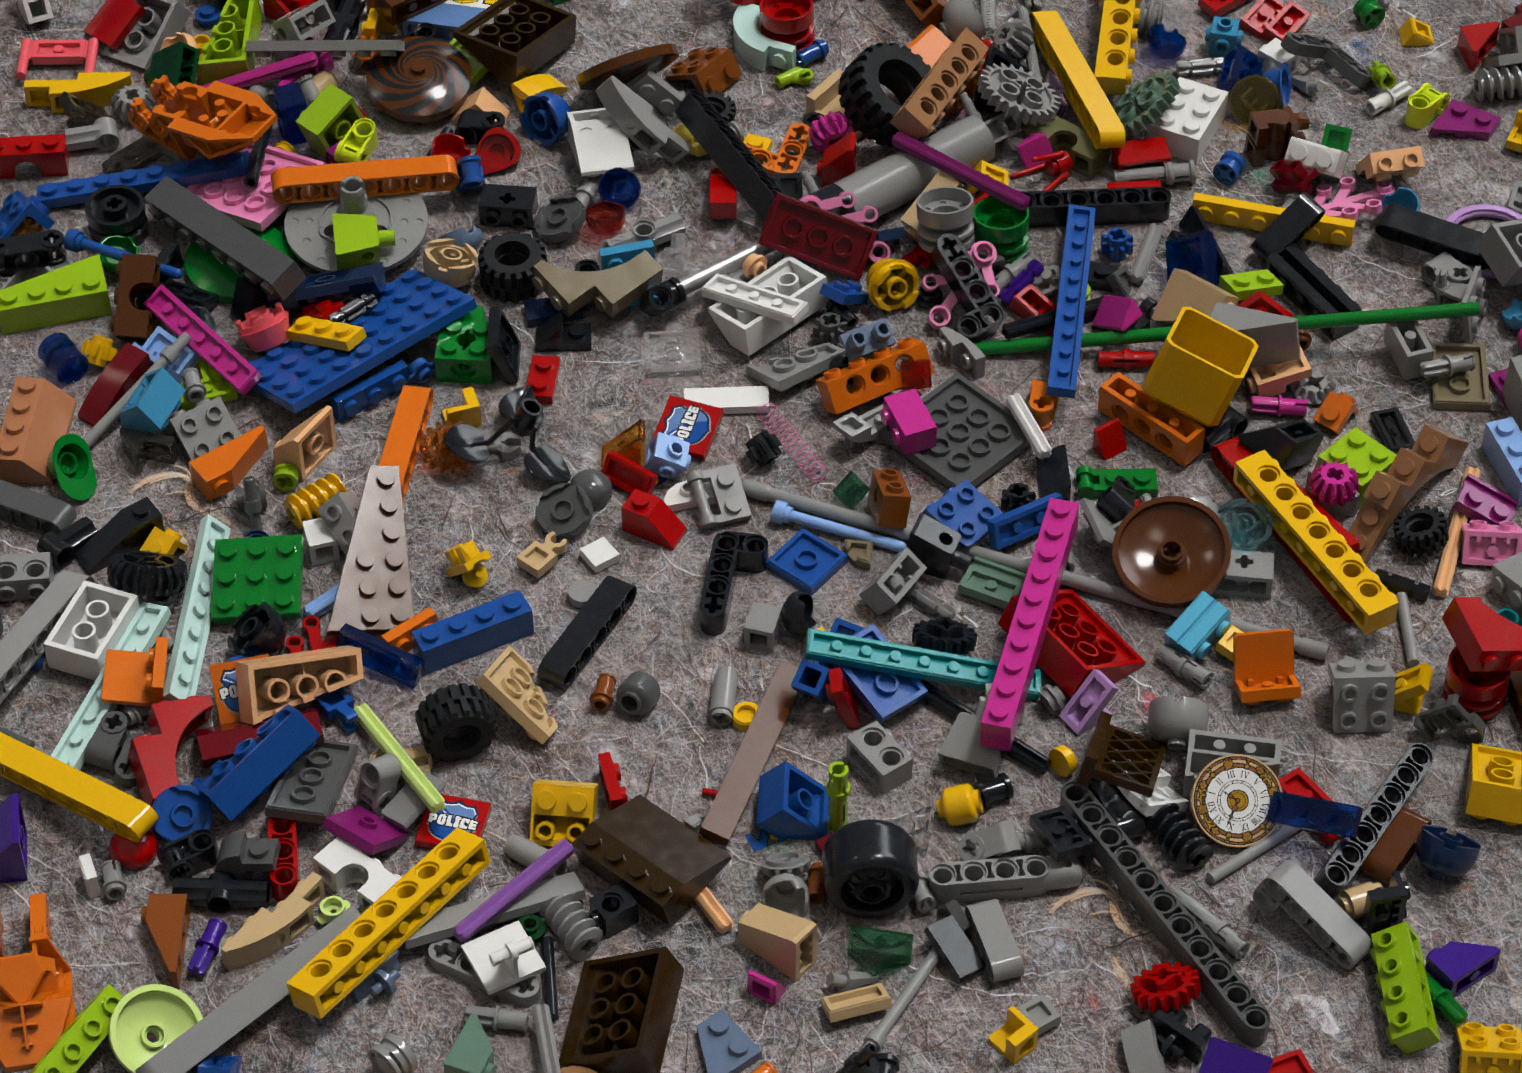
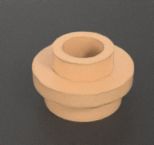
[742,253,767,280]

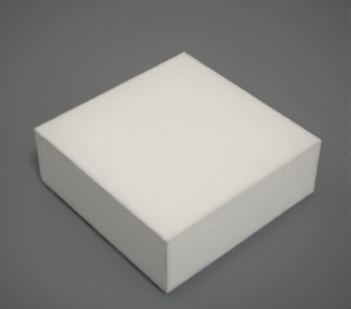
[580,537,620,573]
[78,853,101,898]

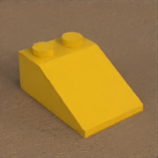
[1465,743,1522,826]

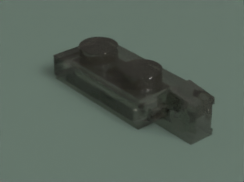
[101,135,165,174]

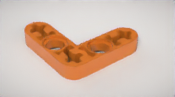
[744,123,811,177]

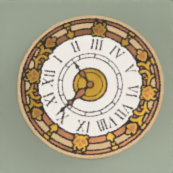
[1190,754,1284,848]

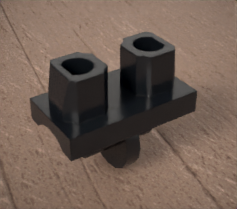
[1153,1008,1212,1065]

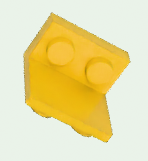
[1456,1022,1522,1073]

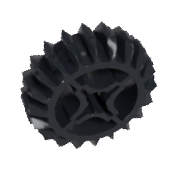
[107,550,188,597]

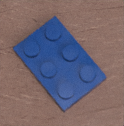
[832,624,928,724]

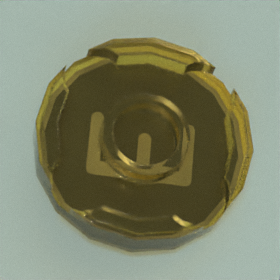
[1228,74,1281,126]

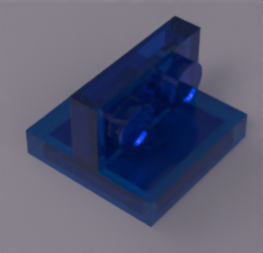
[1165,230,1218,287]

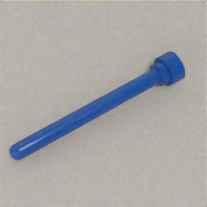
[63,229,183,279]

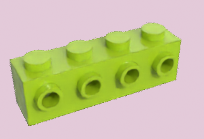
[1370,921,1440,1055]

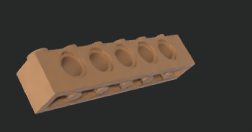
[890,27,989,140]

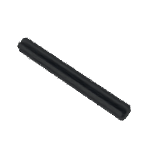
[1001,292,1122,340]

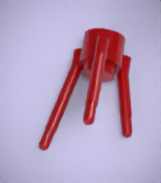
[1010,150,1073,191]

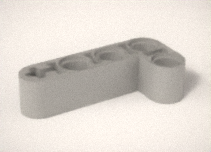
[1253,860,1373,970]

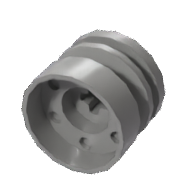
[916,186,975,253]

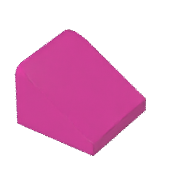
[1016,133,1053,169]
[748,970,786,1005]

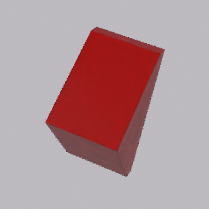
[1457,21,1500,72]

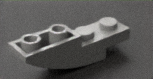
[596,75,692,165]

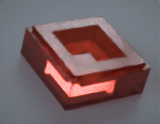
[900,358,932,391]

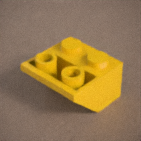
[529,779,599,847]

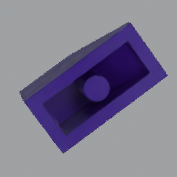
[1425,941,1501,998]

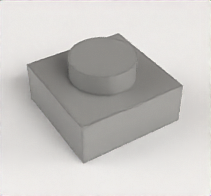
[1016,994,1061,1035]

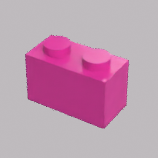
[880,389,937,455]

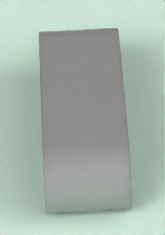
[965,899,1024,983]

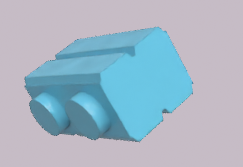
[1164,591,1231,661]

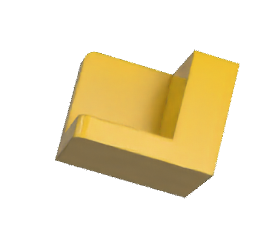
[442,387,482,430]
[989,1006,1039,1065]

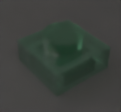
[832,470,870,510]

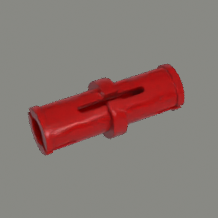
[1097,348,1155,370]

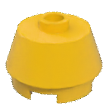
[866,258,919,312]

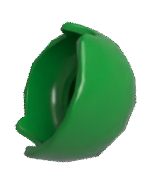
[100,235,139,274]

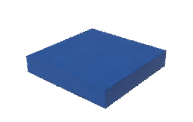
[766,528,848,596]

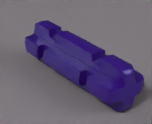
[999,259,1044,306]

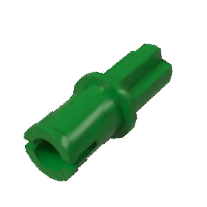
[1426,972,1468,1026]

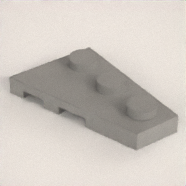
[746,342,846,392]

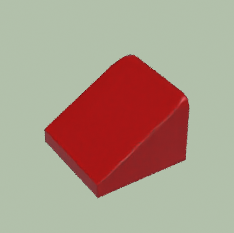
[1092,418,1127,460]

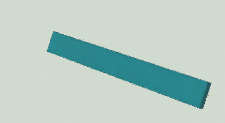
[804,628,1041,700]

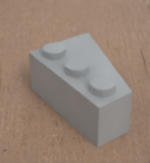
[1182,729,1282,799]

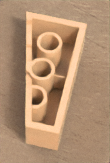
[235,645,364,725]

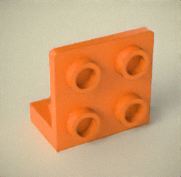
[101,637,169,707]

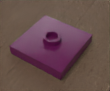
[322,806,409,855]

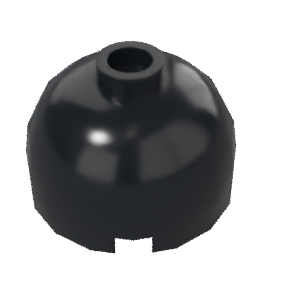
[227,602,287,657]

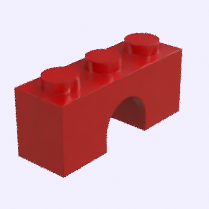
[0,134,69,179]

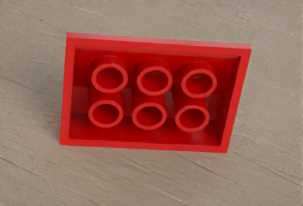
[997,589,1146,698]

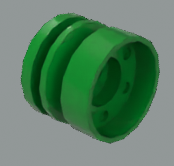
[973,196,1029,265]

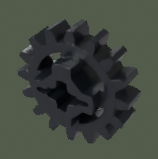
[912,617,977,655]

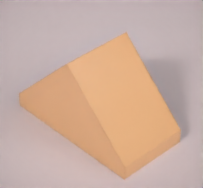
[452,87,510,128]

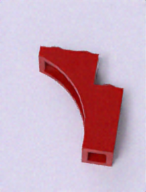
[128,695,213,807]

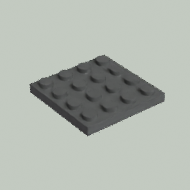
[879,372,1030,489]

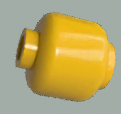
[936,783,983,826]

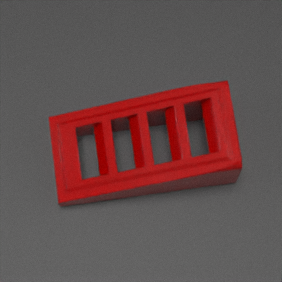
[1008,283,1057,336]

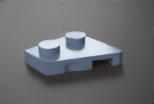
[696,1009,762,1073]

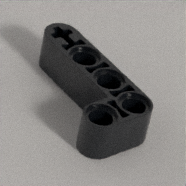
[932,233,1005,343]
[700,531,769,636]

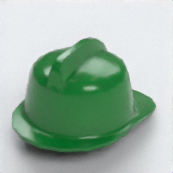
[47,433,97,501]

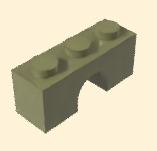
[1026,116,1110,179]

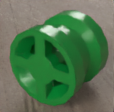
[1353,0,1385,29]

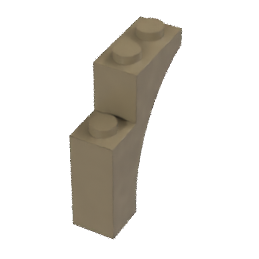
[532,250,663,318]

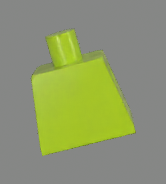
[332,213,396,270]

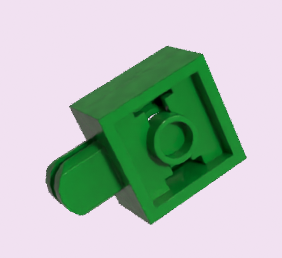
[434,305,496,385]

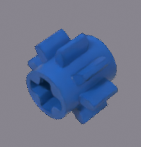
[1100,228,1133,261]

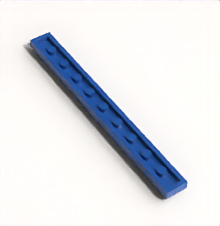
[1046,204,1096,398]

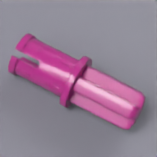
[1250,395,1307,417]

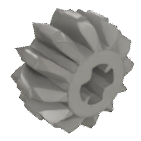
[990,17,1035,61]
[111,82,157,124]

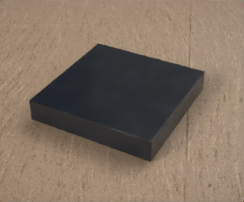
[487,305,521,384]

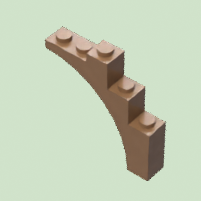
[1349,424,1469,563]

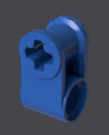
[457,155,485,192]

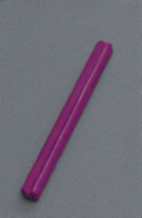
[892,132,1030,211]

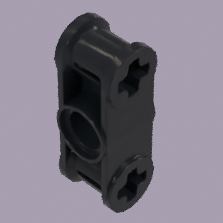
[0,229,67,274]

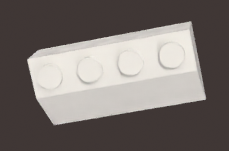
[708,256,829,356]

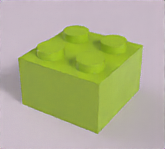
[295,83,364,158]
[1317,427,1396,510]

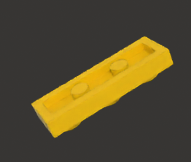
[286,316,367,352]

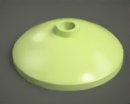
[108,984,203,1073]

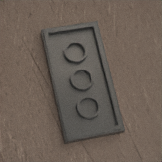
[265,740,358,824]

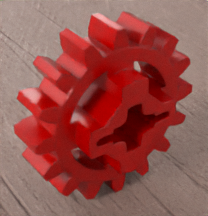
[1130,962,1202,1013]

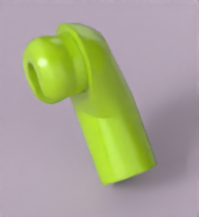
[774,67,814,89]

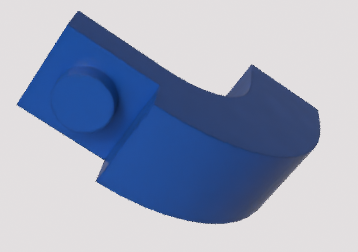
[791,617,864,701]

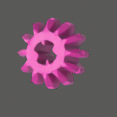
[808,111,854,155]
[1309,459,1359,508]

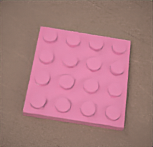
[186,144,325,232]

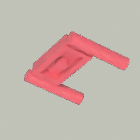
[15,37,99,80]

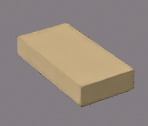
[820,983,892,1023]

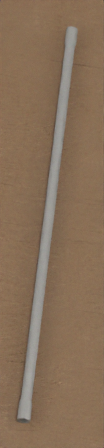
[742,479,1330,661]

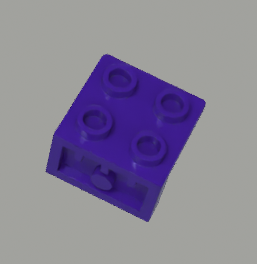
[1199,1037,1273,1073]

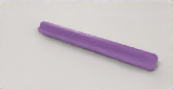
[453,839,574,942]

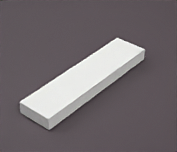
[701,273,809,326]

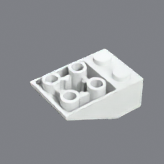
[567,108,634,177]

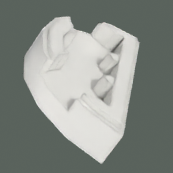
[664,480,716,512]

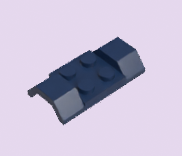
[267,262,386,311]

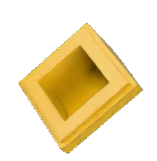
[1399,17,1434,47]

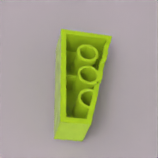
[197,0,263,85]
[0,254,112,335]

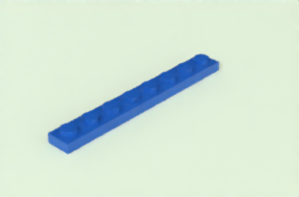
[37,151,250,209]

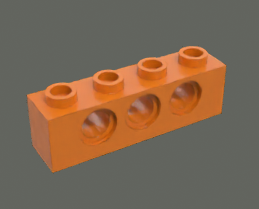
[816,337,934,415]
[1098,372,1206,467]

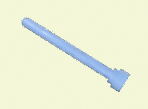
[771,500,906,552]

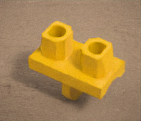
[444,540,492,588]

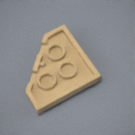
[476,645,558,745]

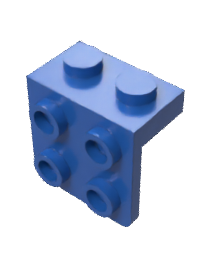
[0,189,55,238]
[922,479,1003,549]

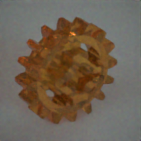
[420,419,476,473]

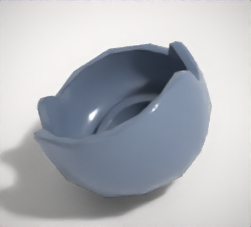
[438,225,483,250]

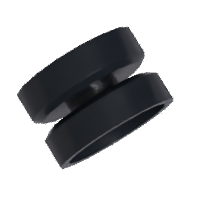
[85,185,149,246]

